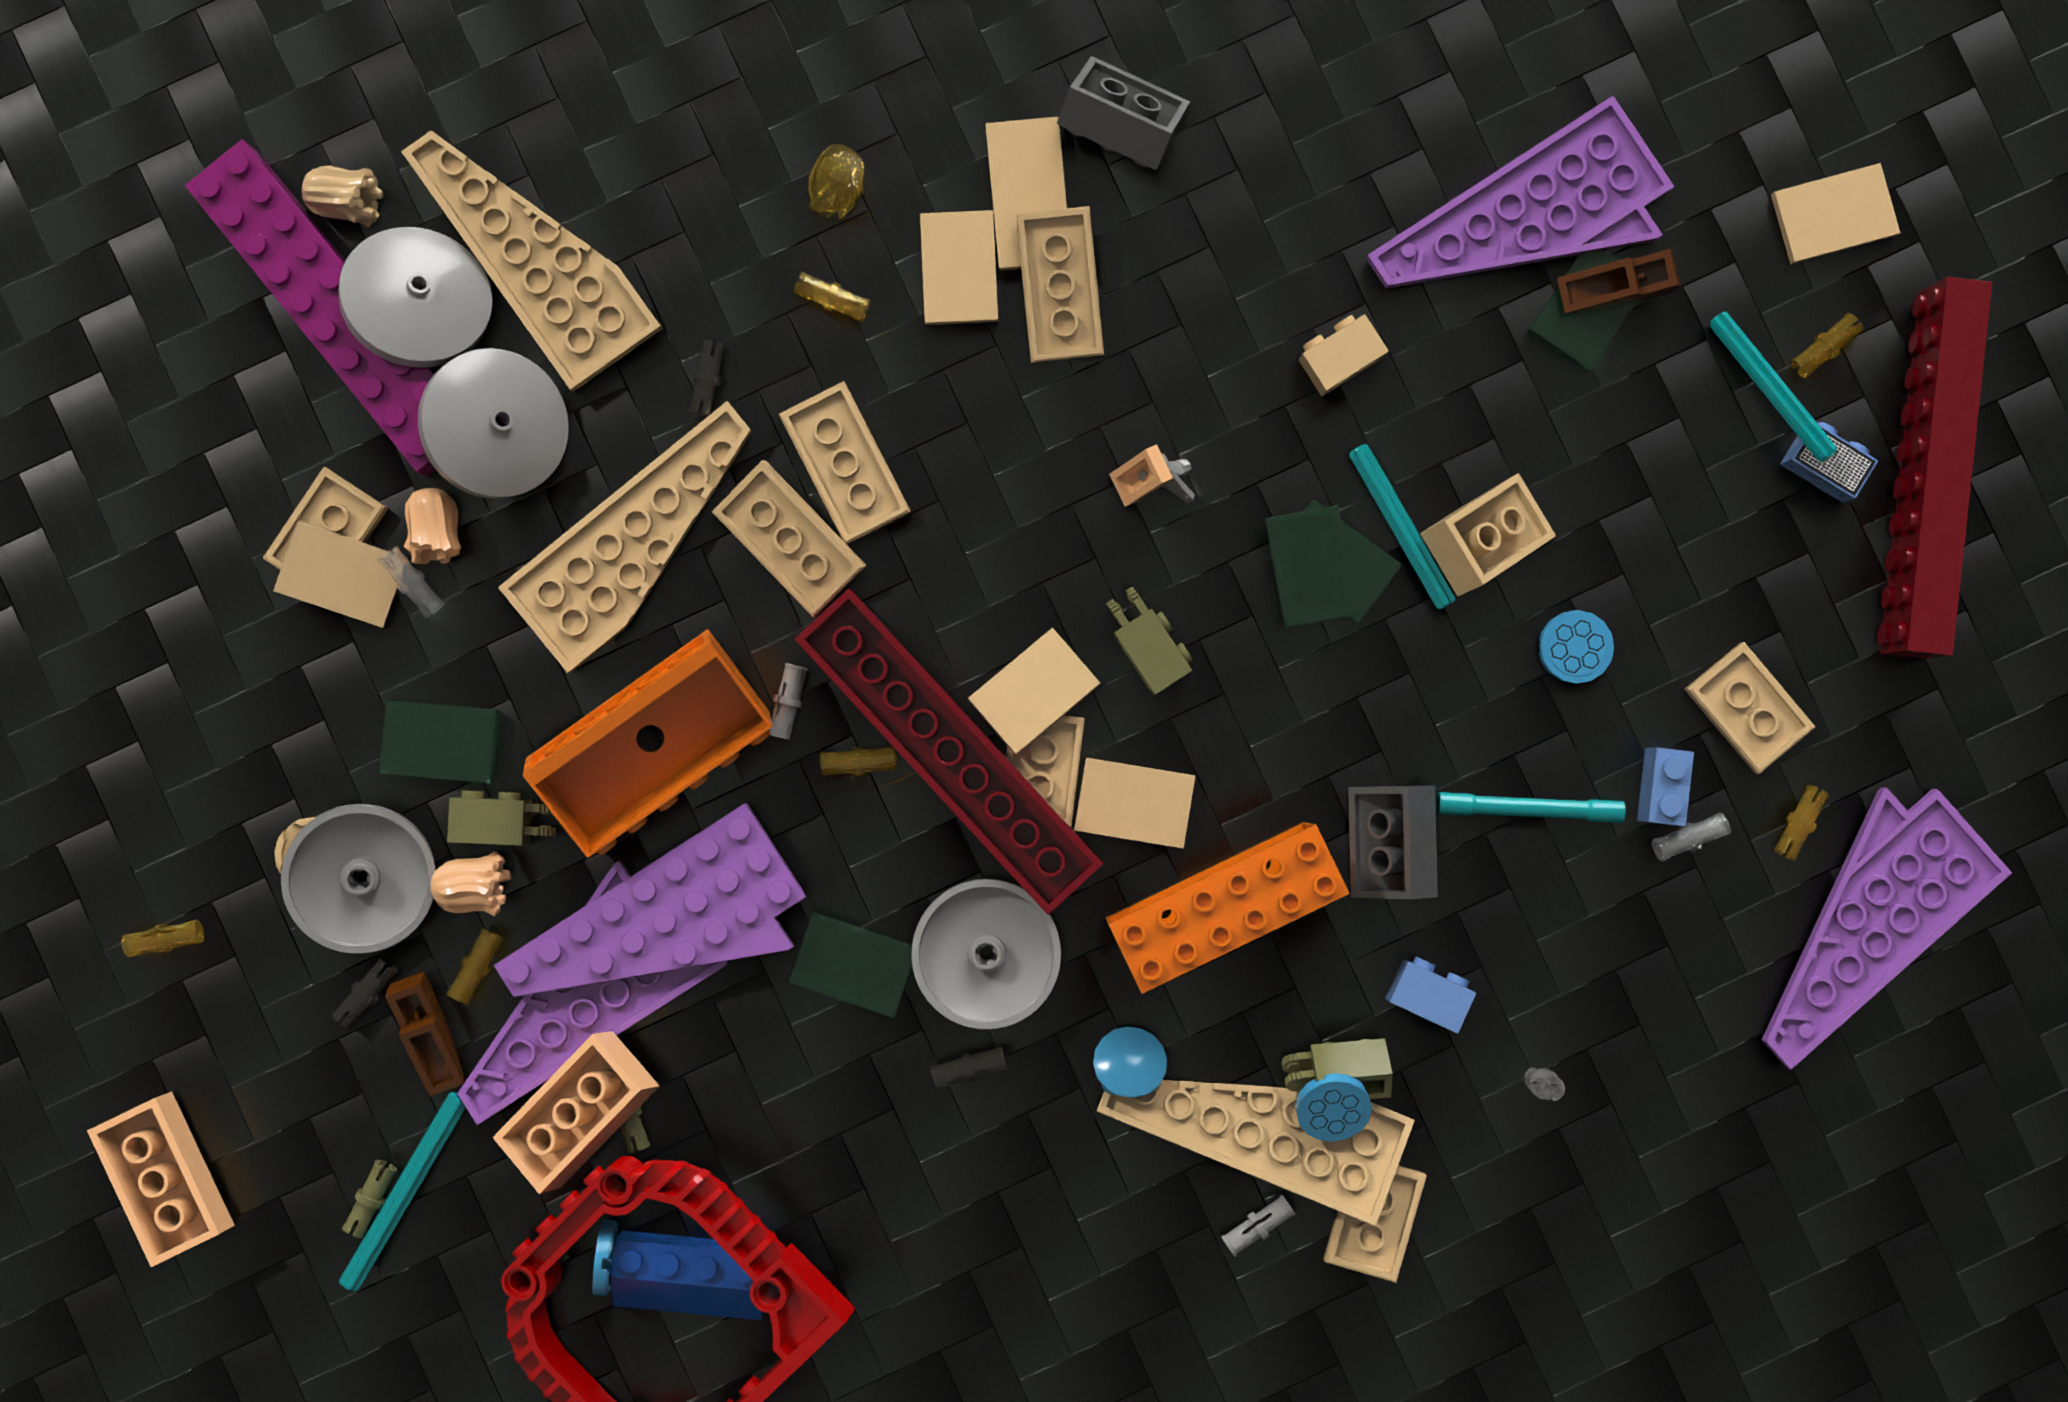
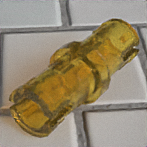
[794,272,871,322]
[1791,313,1863,379]
[820,747,897,776]
[1774,785,1829,861]
[122,920,204,958]
[446,928,504,1005]

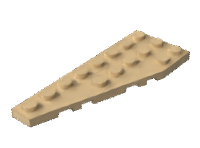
[401,131,663,392]
[498,401,752,674]
[1096,1080,1415,1226]

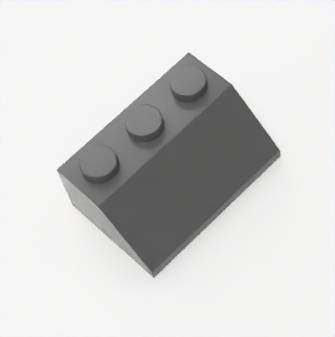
[1057,56,1190,170]
[1348,786,1438,899]

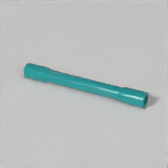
[1436,792,1625,823]

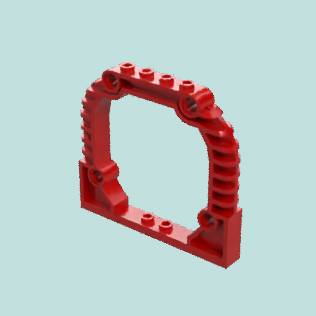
[501,1156,856,1402]

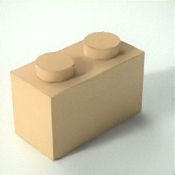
[1299,314,1389,396]

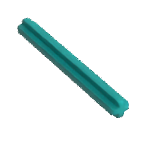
[1710,312,1837,463]
[1349,444,1456,609]

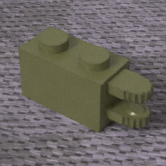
[1106,587,1193,696]
[447,790,556,846]
[1281,1039,1393,1099]

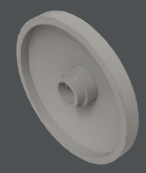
[338,227,492,368]
[418,348,569,499]
[281,804,436,953]
[912,879,1061,1029]

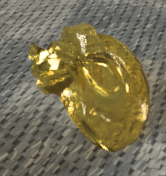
[808,144,864,219]

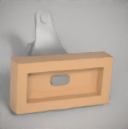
[1109,445,1195,507]

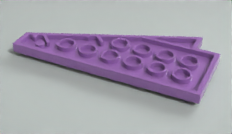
[1762,787,2012,1070]
[493,803,807,997]
[457,860,730,1125]

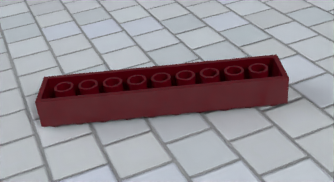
[1877,277,1992,659]
[794,588,1103,915]

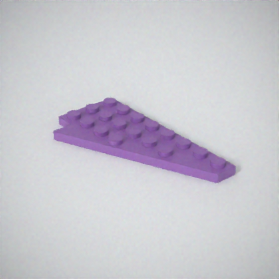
[1366,96,1675,288]

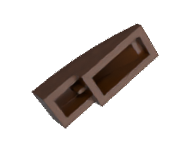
[1557,249,1682,314]
[385,972,465,1096]

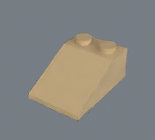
[1420,473,1556,597]

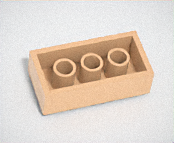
[493,1031,659,1194]
[87,1092,235,1267]

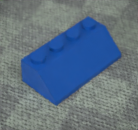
[611,1231,763,1320]

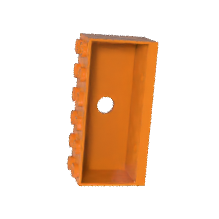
[523,629,773,858]
[1106,822,1350,994]

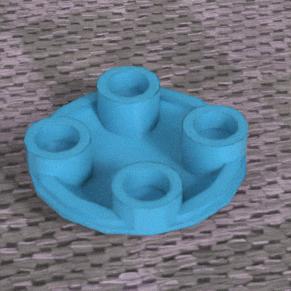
[1093,1027,1167,1098]

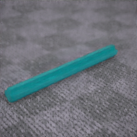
[339,1092,466,1291]

